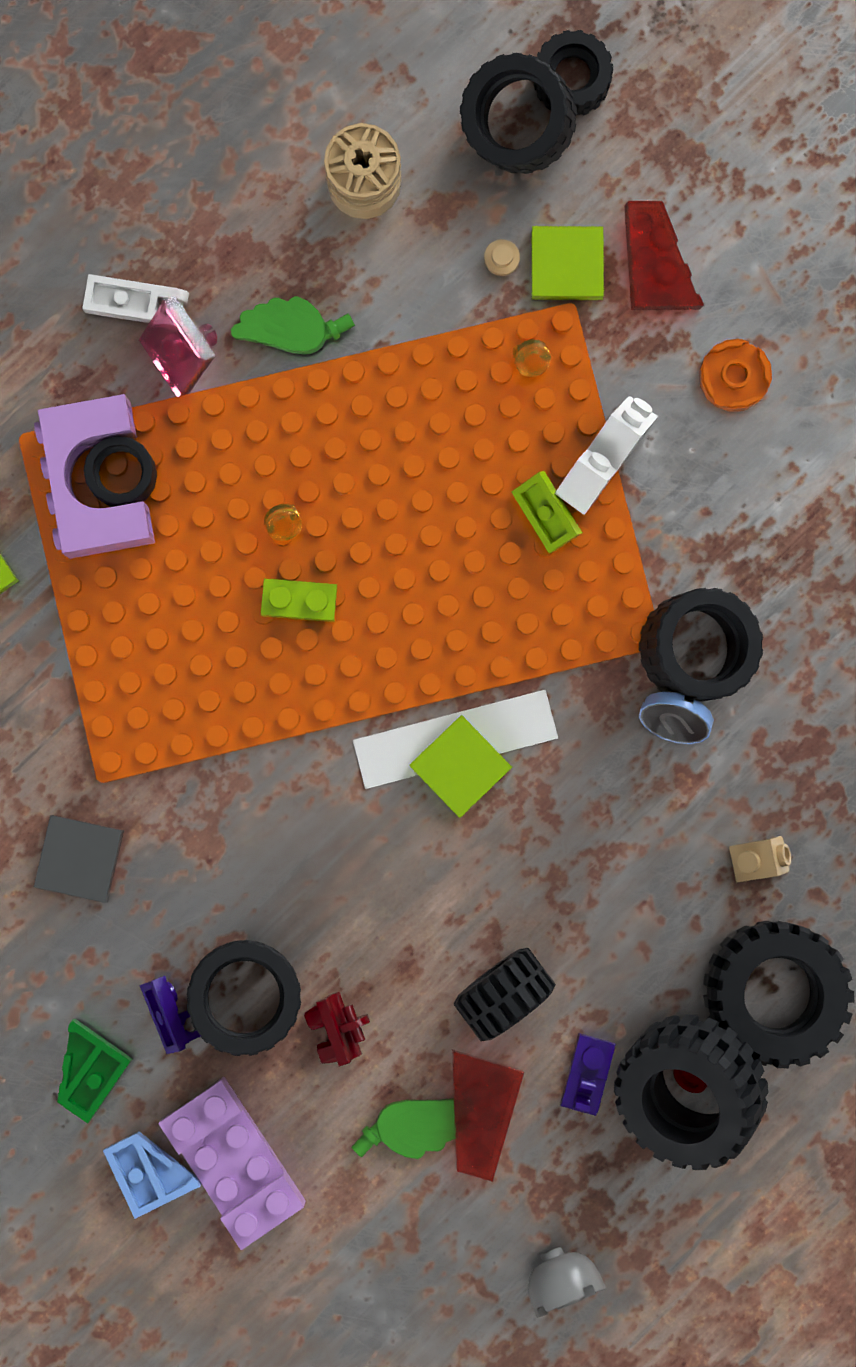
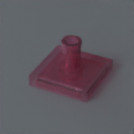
[139,296,217,398]

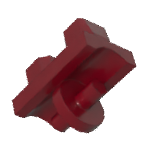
[304,992,370,1067]

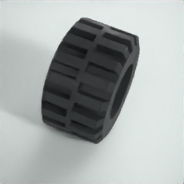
[454,948,556,1042]

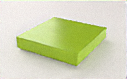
[531,226,604,300]
[409,715,512,818]

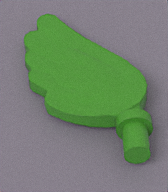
[231,296,355,354]
[351,1096,474,1159]

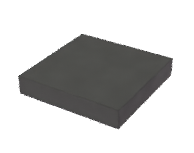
[34,815,124,903]

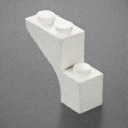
[554,396,658,515]

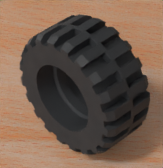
[703,921,854,1069]
[614,1014,769,1170]

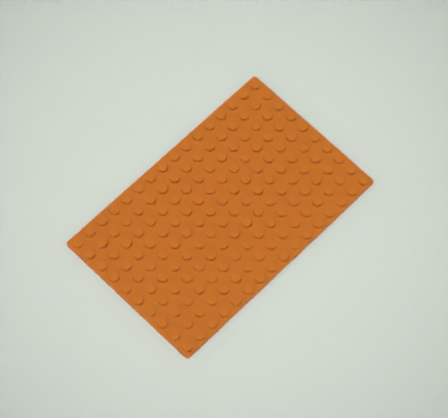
[19,303,654,783]

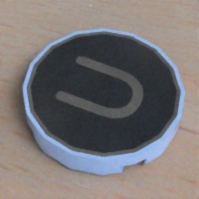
[639,691,714,744]

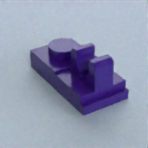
[139,976,201,1054]
[560,1033,616,1116]

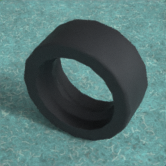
[83,436,157,507]

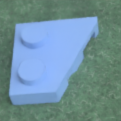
[103,1131,201,1219]

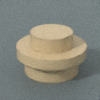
[484,239,520,276]

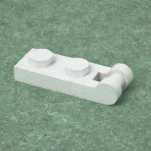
[82,274,189,330]

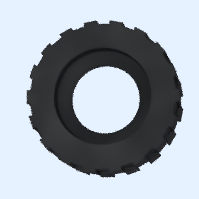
[533,30,613,115]

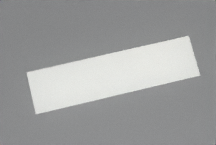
[353,690,558,789]

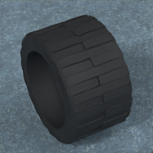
[460,53,577,174]
[639,587,763,702]
[186,940,301,1056]

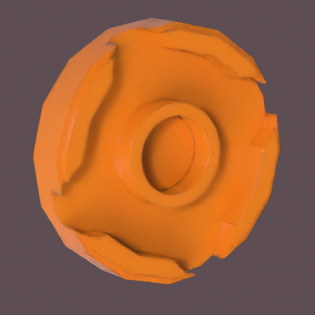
[699,339,772,412]

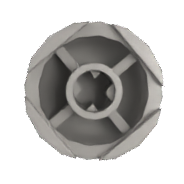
[528,1247,606,1318]

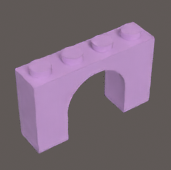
[34,394,155,559]

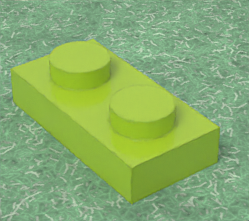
[511,471,583,554]
[261,578,338,622]

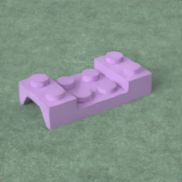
[158,1077,306,1250]

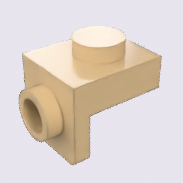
[729,836,791,883]

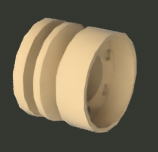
[324,123,401,219]

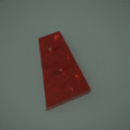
[624,201,704,310]
[452,1049,524,1182]

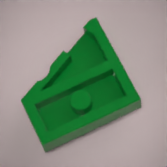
[57,1019,133,1124]

